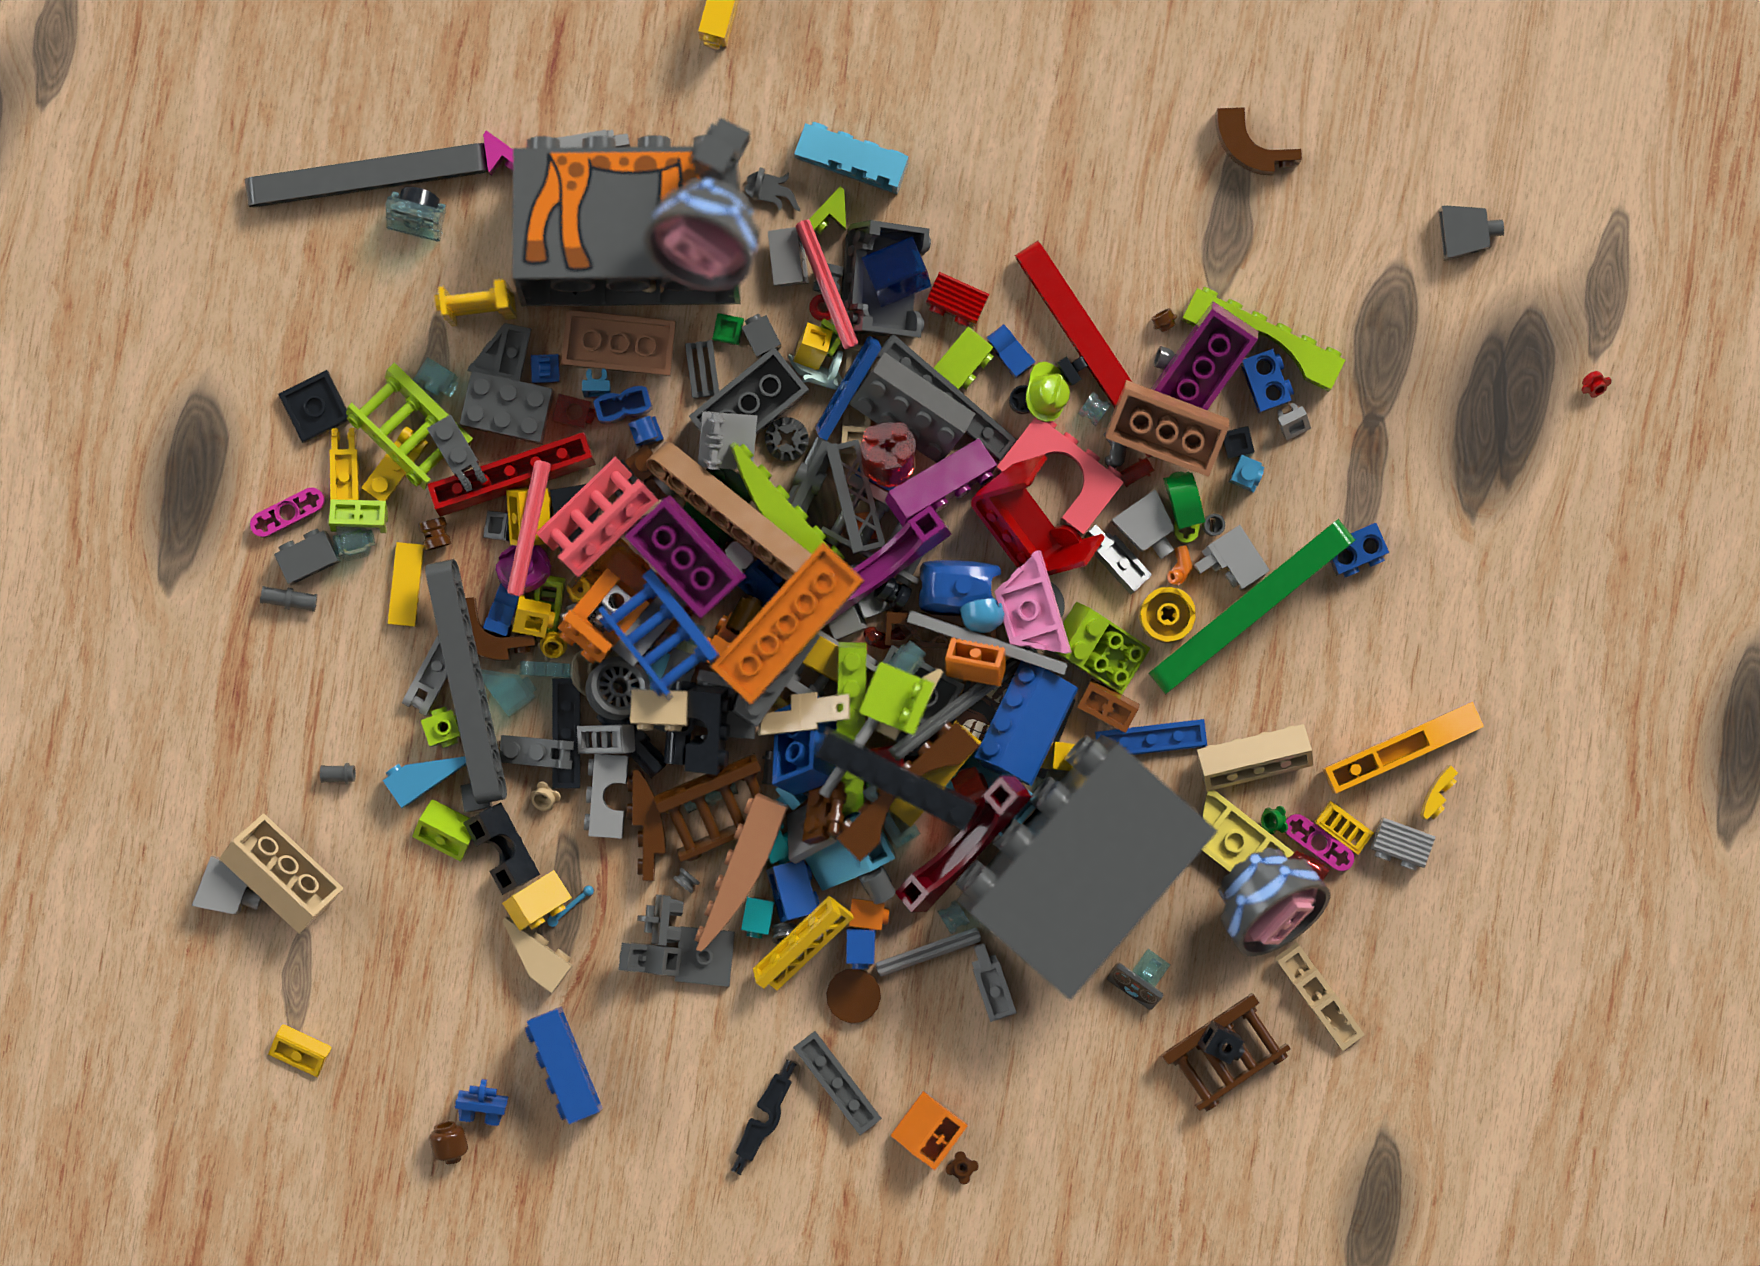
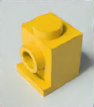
[512,595,555,638]

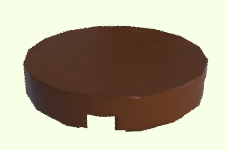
[826,968,881,1023]

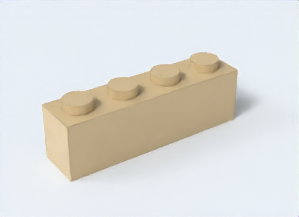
[1197,724,1314,791]

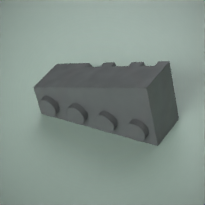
[730,634,820,727]

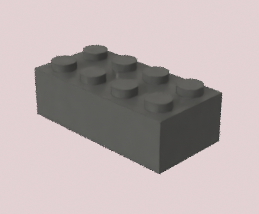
[689,347,809,435]
[849,352,975,463]

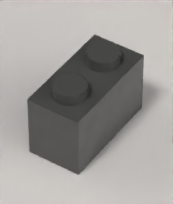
[274,529,341,585]

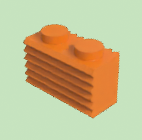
[945,637,1006,686]

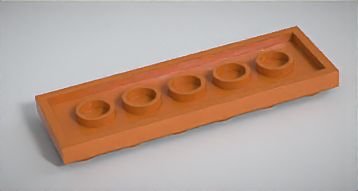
[711,543,865,704]

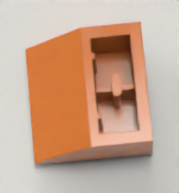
[890,1091,968,1170]

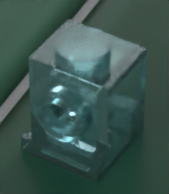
[413,357,459,397]

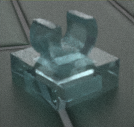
[1132,949,1170,987]

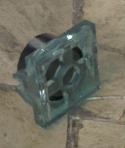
[385,187,446,242]

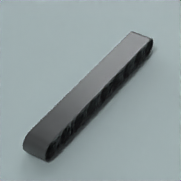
[244,143,488,207]
[425,559,507,804]

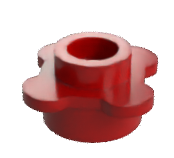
[1581,371,1612,398]

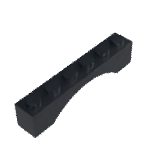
[814,726,977,831]

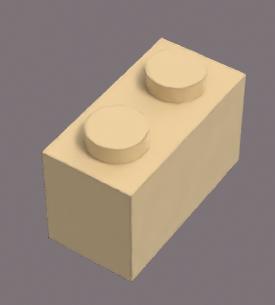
[630,689,689,731]

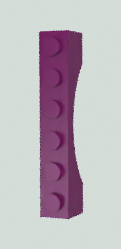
[824,505,952,626]

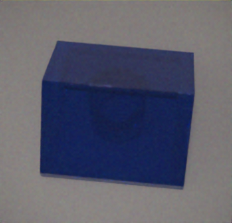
[861,237,932,307]

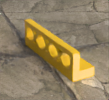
[753,896,854,991]

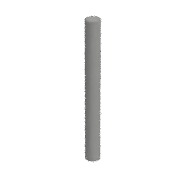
[819,717,880,798]

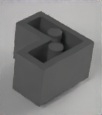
[691,117,751,183]

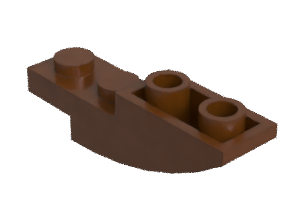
[627,770,666,881]

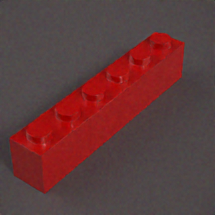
[427,432,596,517]

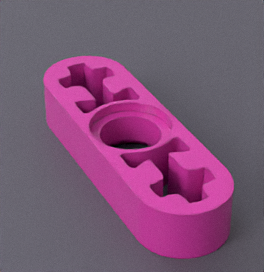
[250,487,325,537]
[1285,814,1354,871]

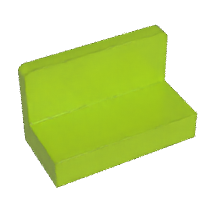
[412,800,472,862]

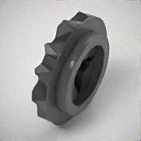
[765,417,809,461]

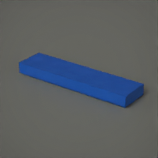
[815,336,881,441]
[1095,719,1207,755]

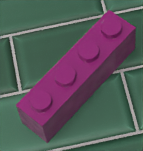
[885,438,997,527]

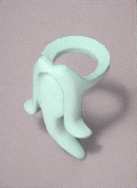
[788,351,843,390]

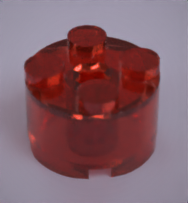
[860,422,917,487]

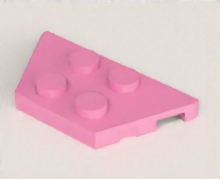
[994,551,1071,654]

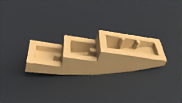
[1275,942,1365,1051]

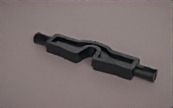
[731,1059,797,1175]

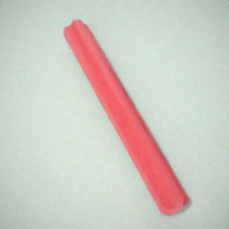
[796,220,858,349]
[507,460,551,596]

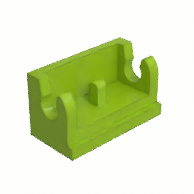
[329,499,388,533]

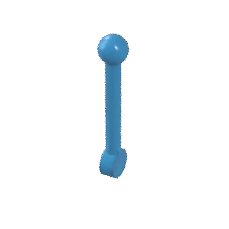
[547,886,594,927]

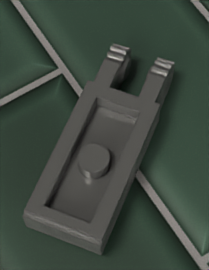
[427,414,487,492]

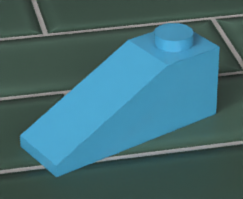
[383,756,467,808]

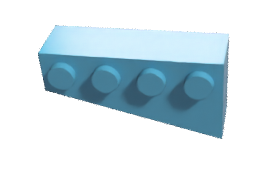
[794,122,909,194]

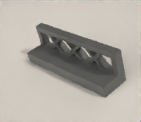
[826,439,885,554]

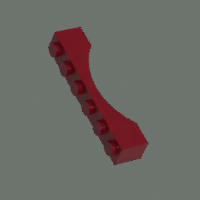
[895,776,1033,913]

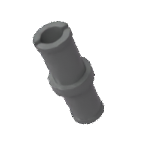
[260,586,318,612]

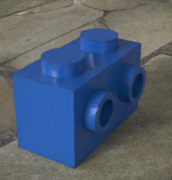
[738,559,787,608]
[766,859,819,923]

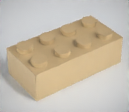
[219,813,344,934]

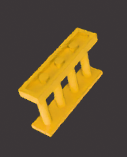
[434,279,517,327]

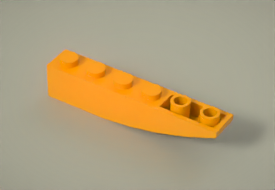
[1322,702,1484,794]

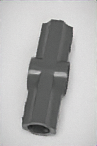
[787,437,832,513]

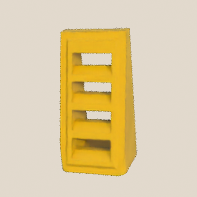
[1313,801,1374,855]

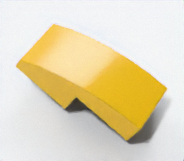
[1420,765,1458,820]

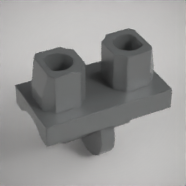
[637,894,684,946]

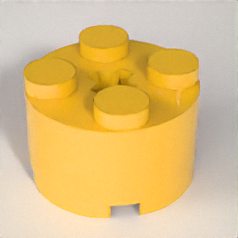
[1139,587,1196,643]

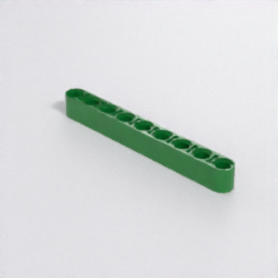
[1148,519,1356,695]

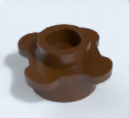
[946,1151,979,1184]

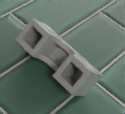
[584,754,629,839]

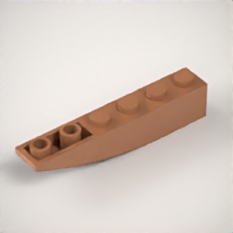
[695,793,789,952]

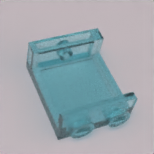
[862,782,921,848]

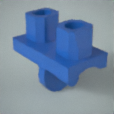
[455,1079,508,1126]

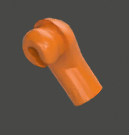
[1167,545,1193,585]

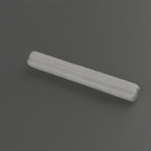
[876,928,981,976]

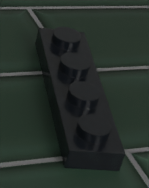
[552,678,581,788]

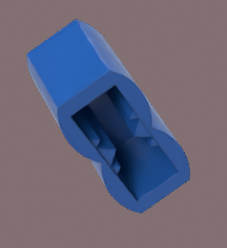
[593,386,653,424]

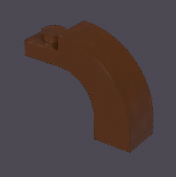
[1215,107,1302,175]
[466,597,537,661]

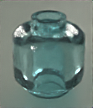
[333,527,375,561]

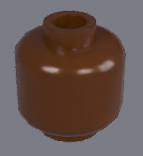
[429,1121,468,1165]

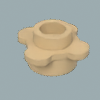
[530,781,561,811]

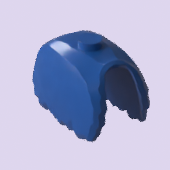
[919,560,1001,615]

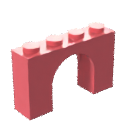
[996,417,1124,536]

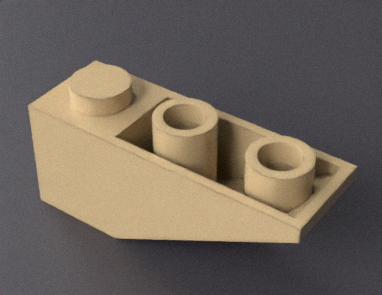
[502,917,573,993]

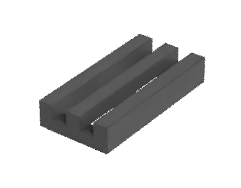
[685,340,719,398]

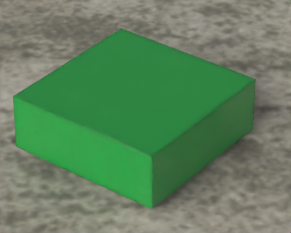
[712,313,744,346]

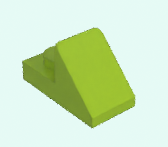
[809,186,846,235]

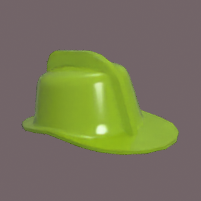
[1026,362,1070,422]

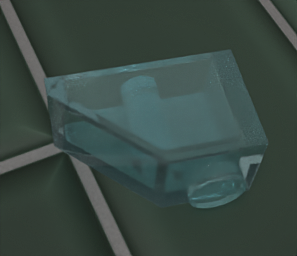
[481,669,537,717]

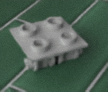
[698,411,757,470]

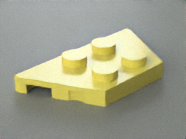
[1202,790,1294,872]

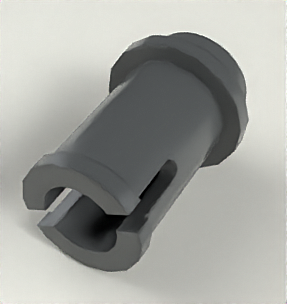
[762,750,774,785]
[320,763,356,784]

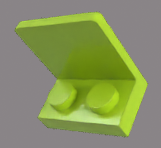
[859,662,935,735]

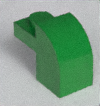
[1163,471,1206,529]

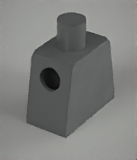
[1439,205,1504,261]

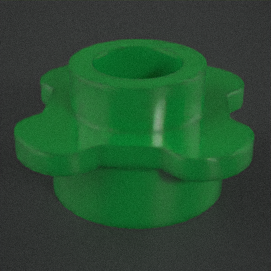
[1261,806,1288,835]

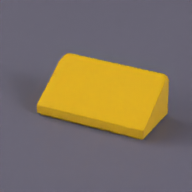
[802,636,839,683]
[268,1024,331,1078]

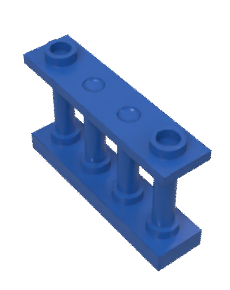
[598,569,720,700]

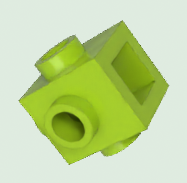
[421,706,461,748]

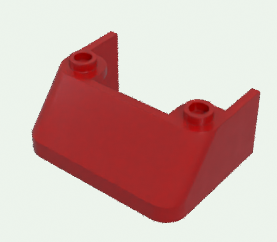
[971,454,1105,576]

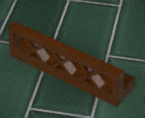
[885,610,996,648]

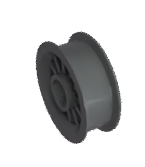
[586,656,650,720]

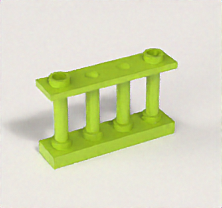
[346,362,473,490]

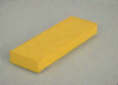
[388,542,424,627]

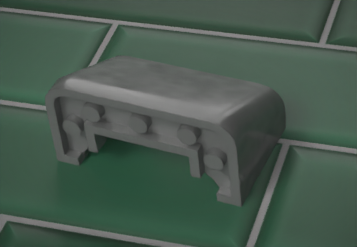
[841,220,931,338]

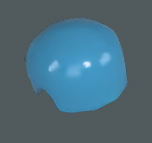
[960,598,1005,633]

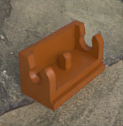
[1077,678,1140,733]

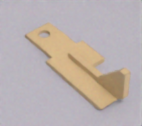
[758,692,850,736]

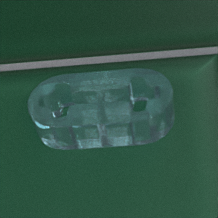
[519,661,571,678]

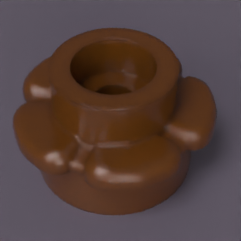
[1151,308,1178,332]

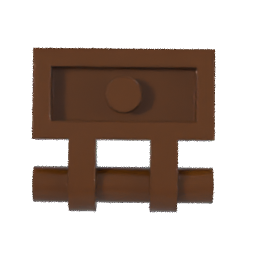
[802,781,847,845]

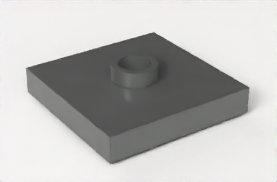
[675,926,735,987]

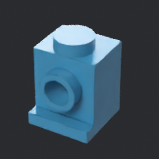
[1229,455,1265,493]

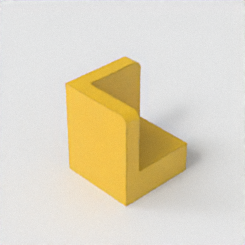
[793,322,833,370]

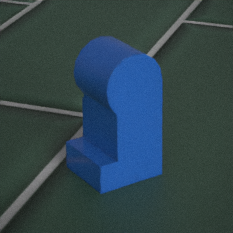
[986,324,1036,379]
[628,416,664,449]
[483,584,519,637]

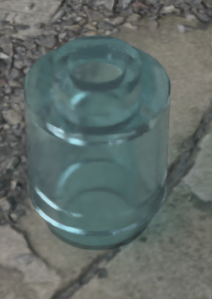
[887,640,926,675]

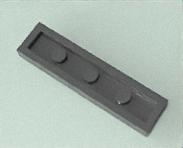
[793,1031,882,1135]

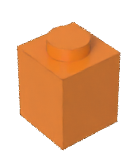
[849,898,890,930]

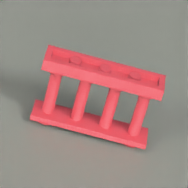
[536,457,658,577]

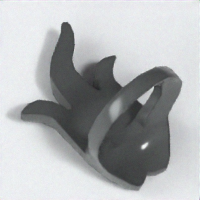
[744,167,800,211]

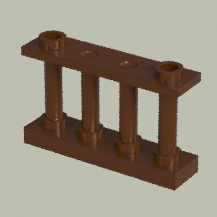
[654,753,763,862]
[1161,993,1291,1112]

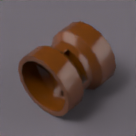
[418,517,452,551]

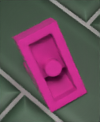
[483,130,513,176]

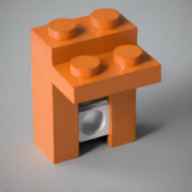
[557,568,650,664]

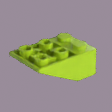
[1053,601,1151,694]

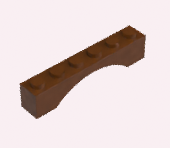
[837,721,980,862]

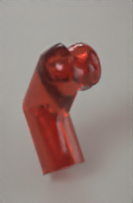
[863,626,905,650]

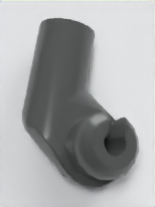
[1103,432,1127,468]

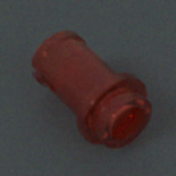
[1119,457,1154,488]

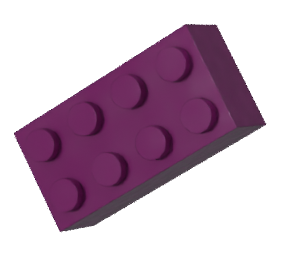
[1151,301,1258,410]
[625,496,746,618]

